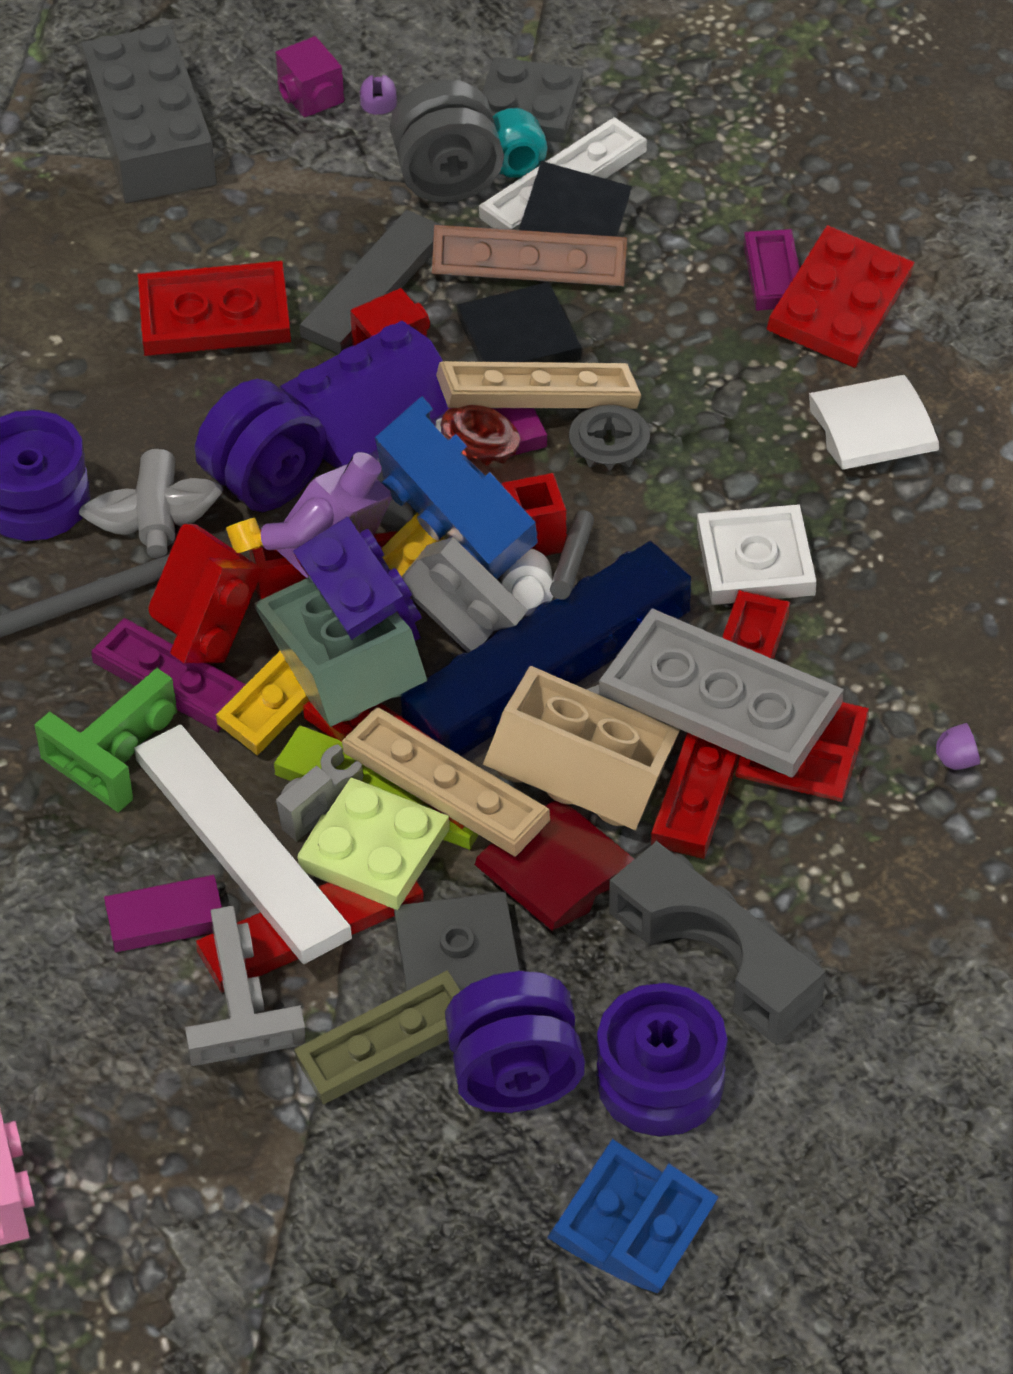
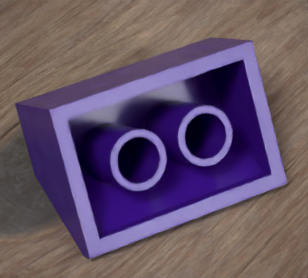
[280,321,468,469]

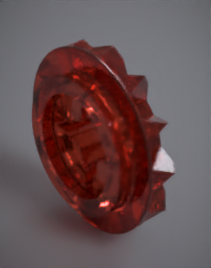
[440,405,520,466]

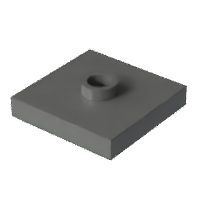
[394,891,520,991]

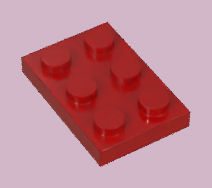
[766,225,915,368]
[138,260,291,356]

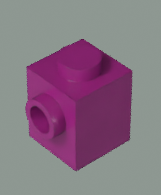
[275,36,344,118]

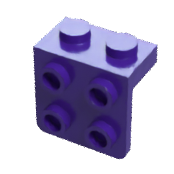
[293,516,422,641]

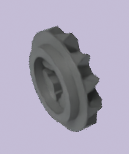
[569,405,650,472]

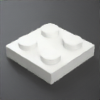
[697,504,817,605]

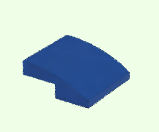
[547,1139,719,1294]

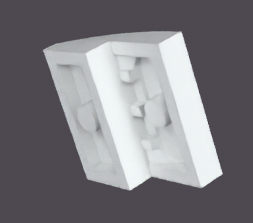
[809,375,939,470]

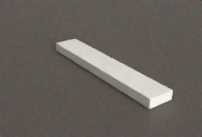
[134,724,352,965]

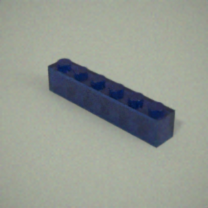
[401,540,691,756]

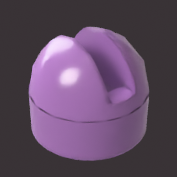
[360,75,397,115]
[936,723,980,770]

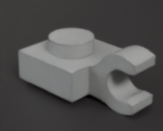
[276,745,364,842]

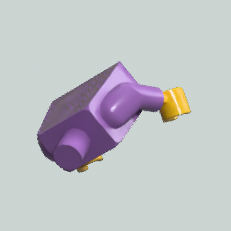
[226,452,392,578]

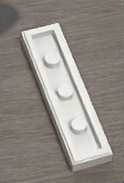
[479,117,647,230]

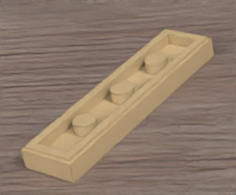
[436,361,641,409]
[342,707,550,857]

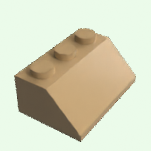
[483,666,680,830]

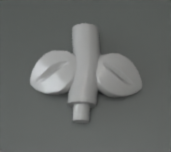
[79,449,223,559]

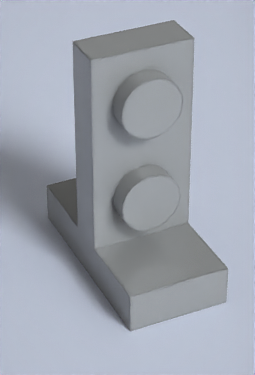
[185,906,305,1066]

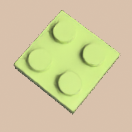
[297,777,450,910]

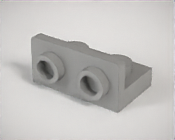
[402,537,528,653]

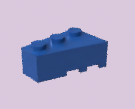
[375,396,538,579]

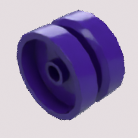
[195,378,327,512]
[0,410,90,541]
[445,971,585,1113]
[596,983,728,1137]

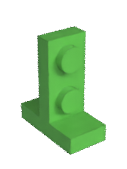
[34,668,177,813]

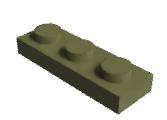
[294,970,461,1105]

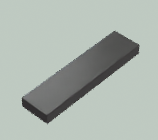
[300,210,441,354]

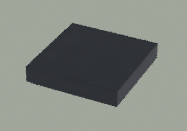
[519,161,632,236]
[457,282,581,363]

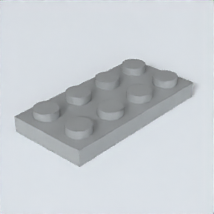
[599,609,844,778]

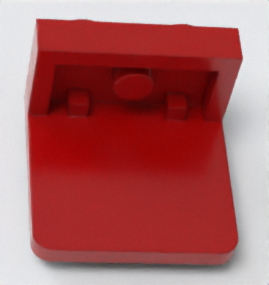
[149,524,263,664]

